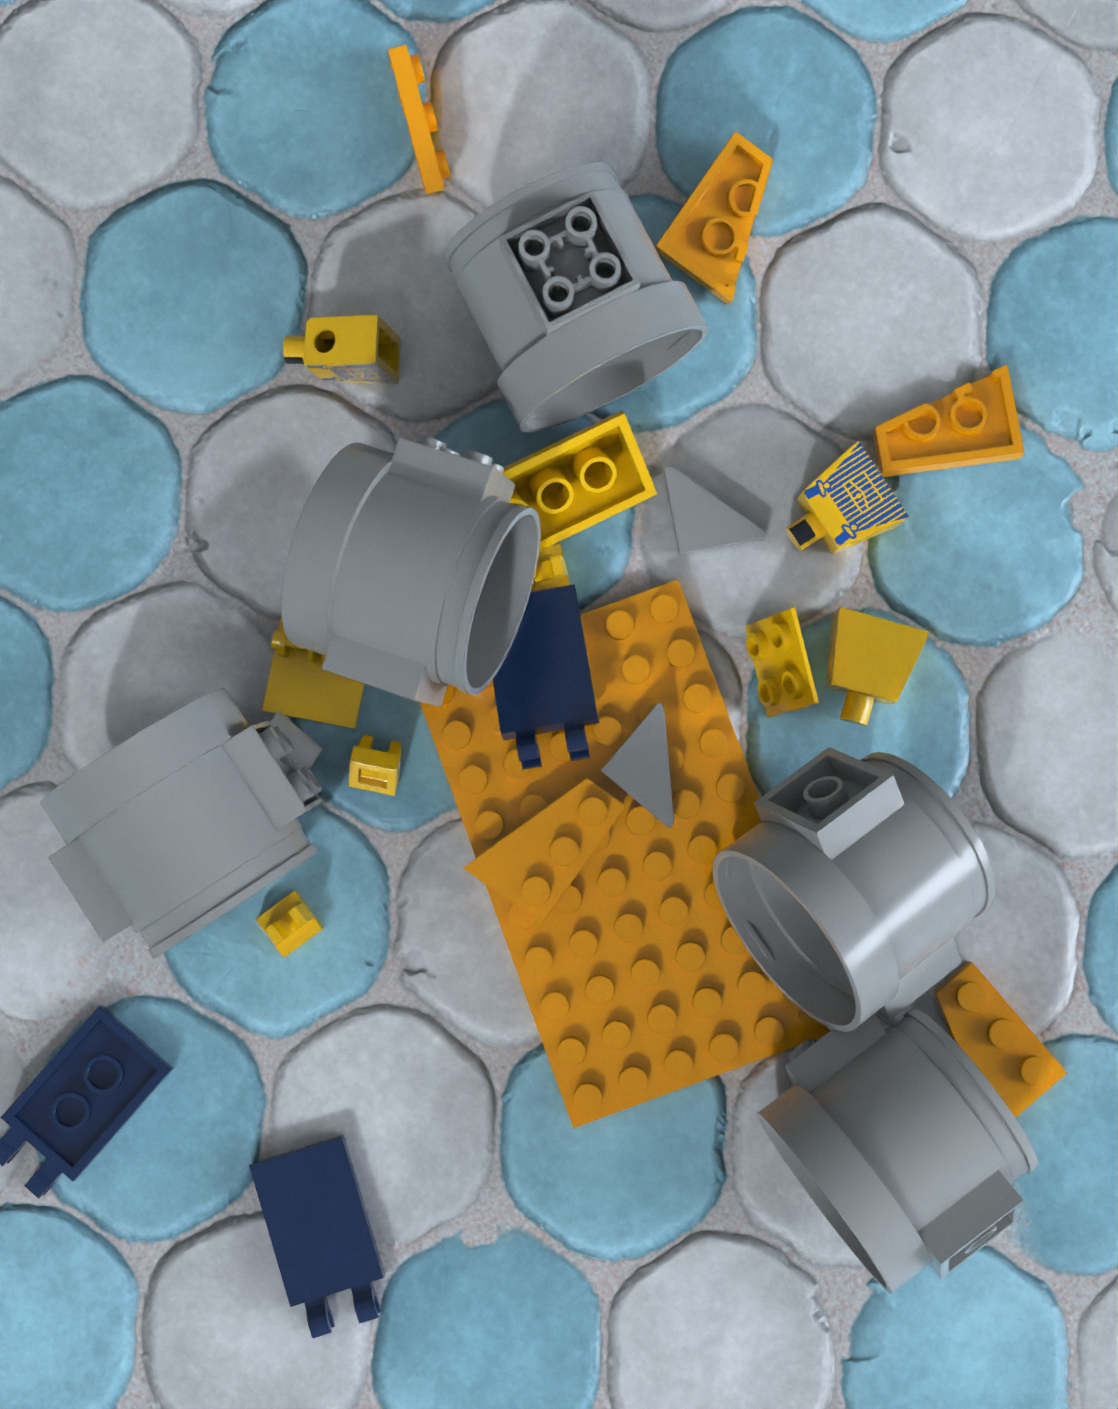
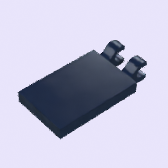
[493,584,599,770]
[0,1005,174,1199]
[249,1134,385,1338]

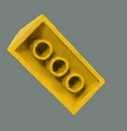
[503,410,657,551]

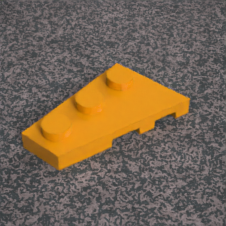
[388,44,451,194]
[655,131,773,305]
[873,364,1025,477]
[463,778,626,925]
[933,961,1067,1118]

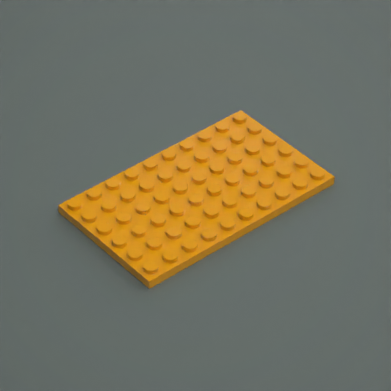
[420,579,830,1128]

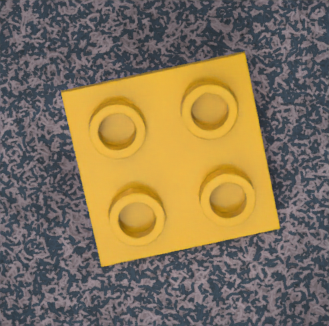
[745,608,819,718]
[262,618,365,729]

